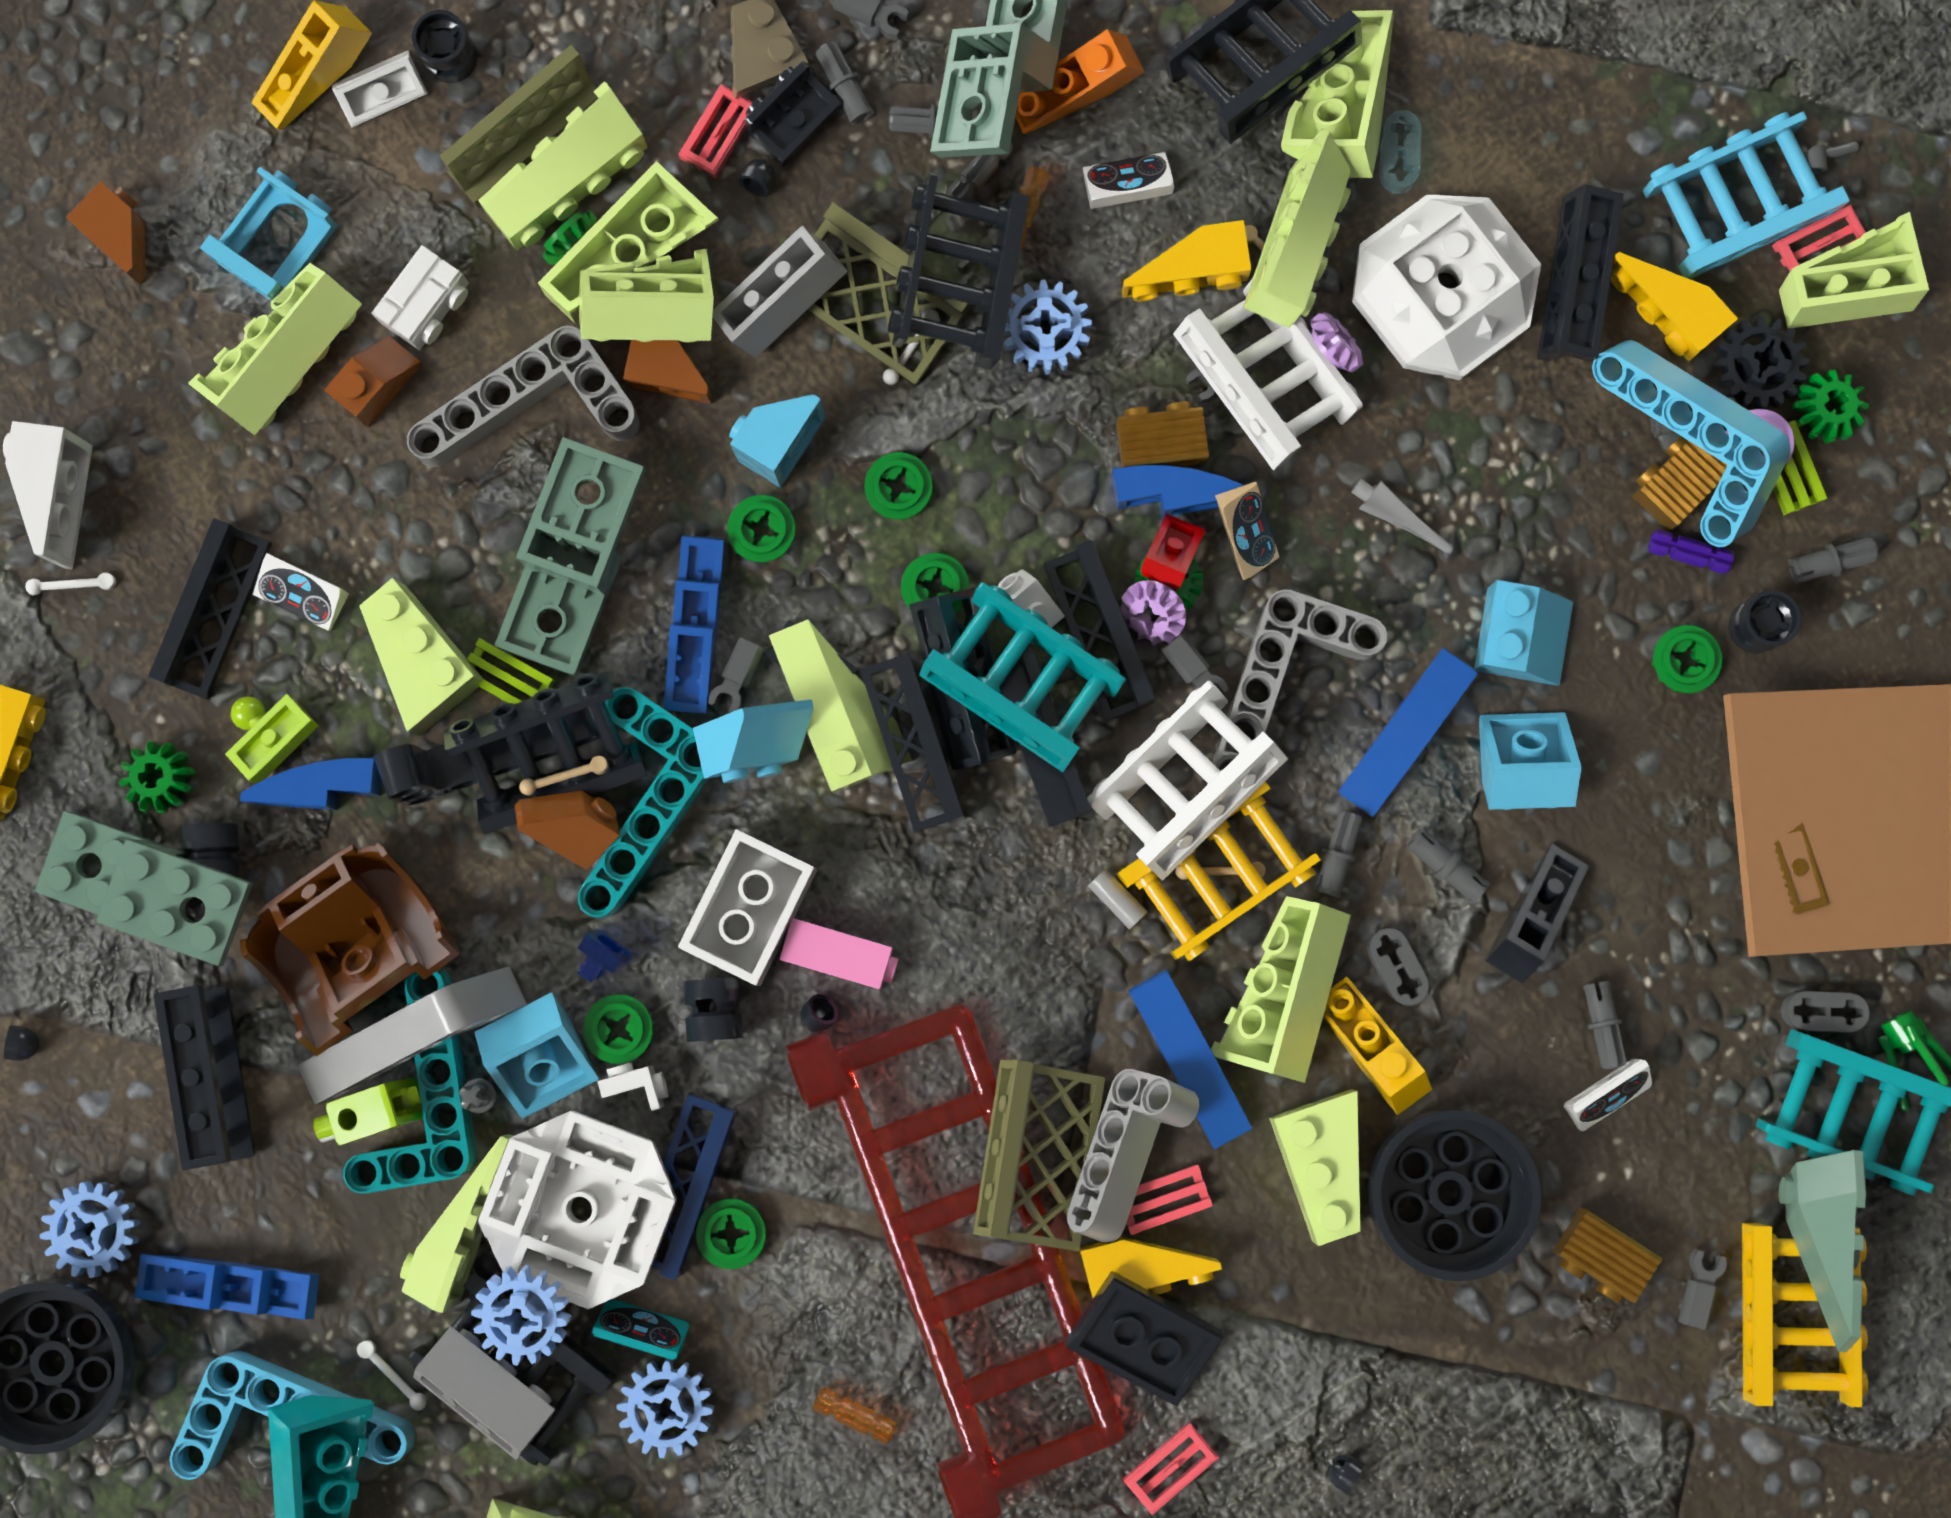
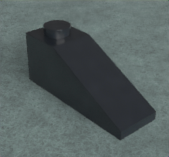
[1485,844,1589,984]

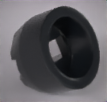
[738,159,776,196]
[800,994,838,1033]
[4,1025,39,1061]
[1328,1454,1365,1494]

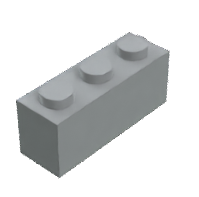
[712,225,848,358]
[413,1326,555,1460]

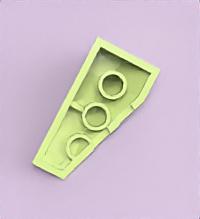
[1281,10,1394,178]
[769,620,912,793]
[400,1134,513,1313]

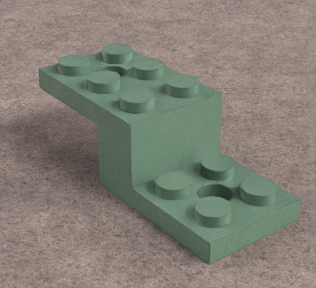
[930,0,1068,158]
[494,437,646,677]
[34,811,253,966]

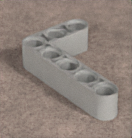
[407,326,640,467]
[1212,589,1387,769]
[298,966,527,1105]

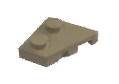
[731,0,808,99]

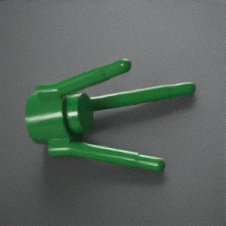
[1877,1009,1951,1112]

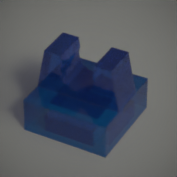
[577,929,632,982]

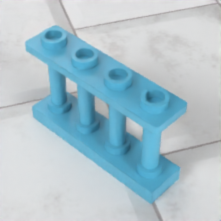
[1643,111,1850,279]

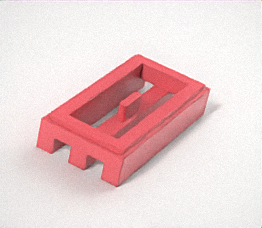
[678,84,753,179]
[1772,205,1866,271]
[1126,1164,1213,1235]
[1123,1421,1219,1515]

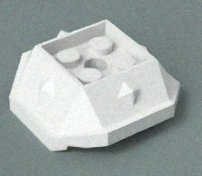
[1352,195,1541,380]
[478,1110,677,1309]

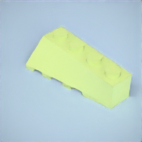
[478,81,648,251]
[1243,128,1351,328]
[538,161,719,325]
[188,263,362,435]
[1211,896,1351,1083]

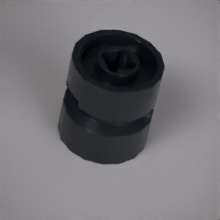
[411,9,478,83]
[1728,590,1802,654]
[180,823,239,878]
[683,977,743,1042]

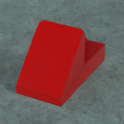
[1140,513,1205,590]

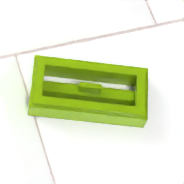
[1759,420,1827,516]
[467,638,555,704]

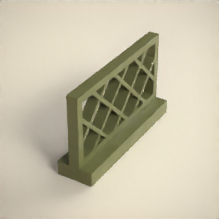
[440,45,598,208]
[807,202,974,386]
[973,1060,1105,1251]

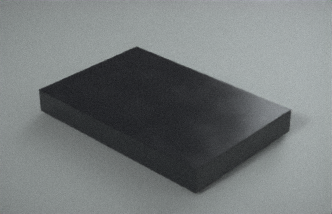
[1065,1271,1224,1407]

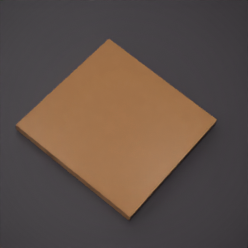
[1723,684,1951,957]

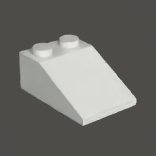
[3,421,93,569]

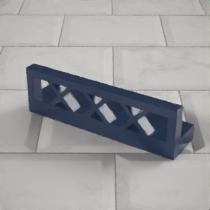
[651,1094,738,1280]

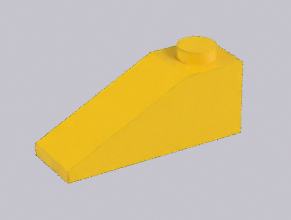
[251,0,372,130]

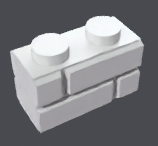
[371,245,469,350]

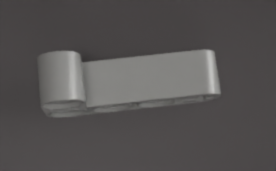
[1067,1069,1199,1243]

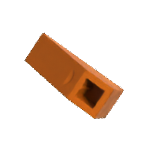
[1015,29,1145,134]

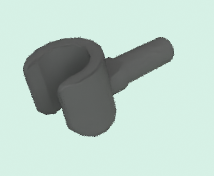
[1803,141,1859,175]

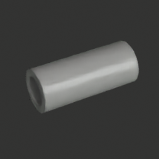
[1088,869,1148,929]

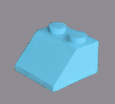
[729,394,826,488]
[1474,580,1573,686]
[693,699,814,783]
[1479,712,1582,810]
[474,992,599,1119]

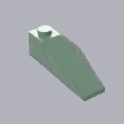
[1779,1150,1866,1352]

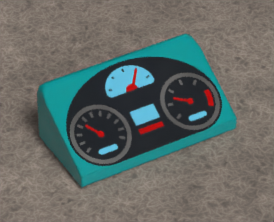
[592,1299,689,1360]

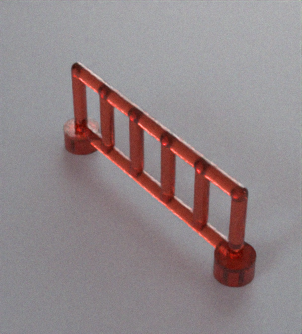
[785,1005,1125,1518]

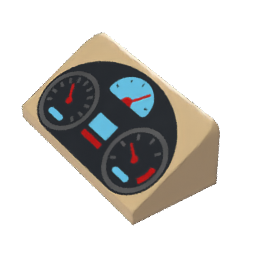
[1215,482,1279,580]

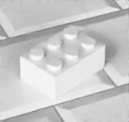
[678,829,817,986]

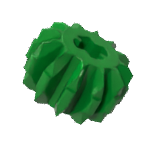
[1791,369,1870,444]
[118,741,196,814]

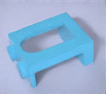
[200,167,338,301]

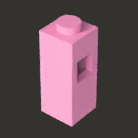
[780,918,899,990]

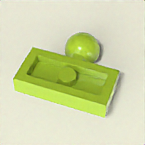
[225,694,319,785]

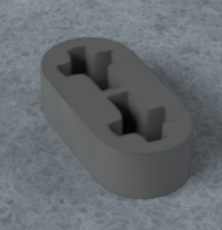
[1367,928,1429,1006]
[1781,991,1870,1032]

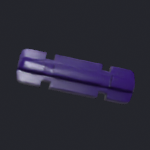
[1648,529,1734,574]

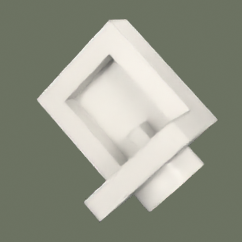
[998,570,1065,644]
[597,1062,669,1111]

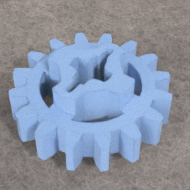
[1003,280,1092,375]
[40,1181,141,1278]
[471,1265,571,1365]
[617,1359,714,1458]

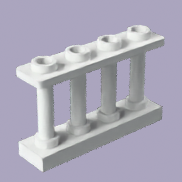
[1173,278,1363,470]
[1087,681,1288,881]

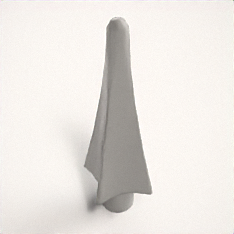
[1351,478,1453,554]

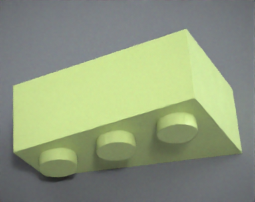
[1779,212,1929,329]
[579,249,714,342]
[359,578,483,736]
[1269,1089,1360,1246]

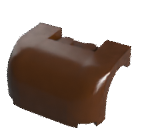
[240,842,460,1057]

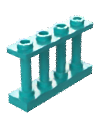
[919,582,1126,772]
[1756,1029,1951,1196]

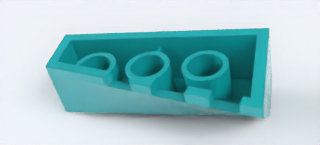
[268,1395,374,1518]

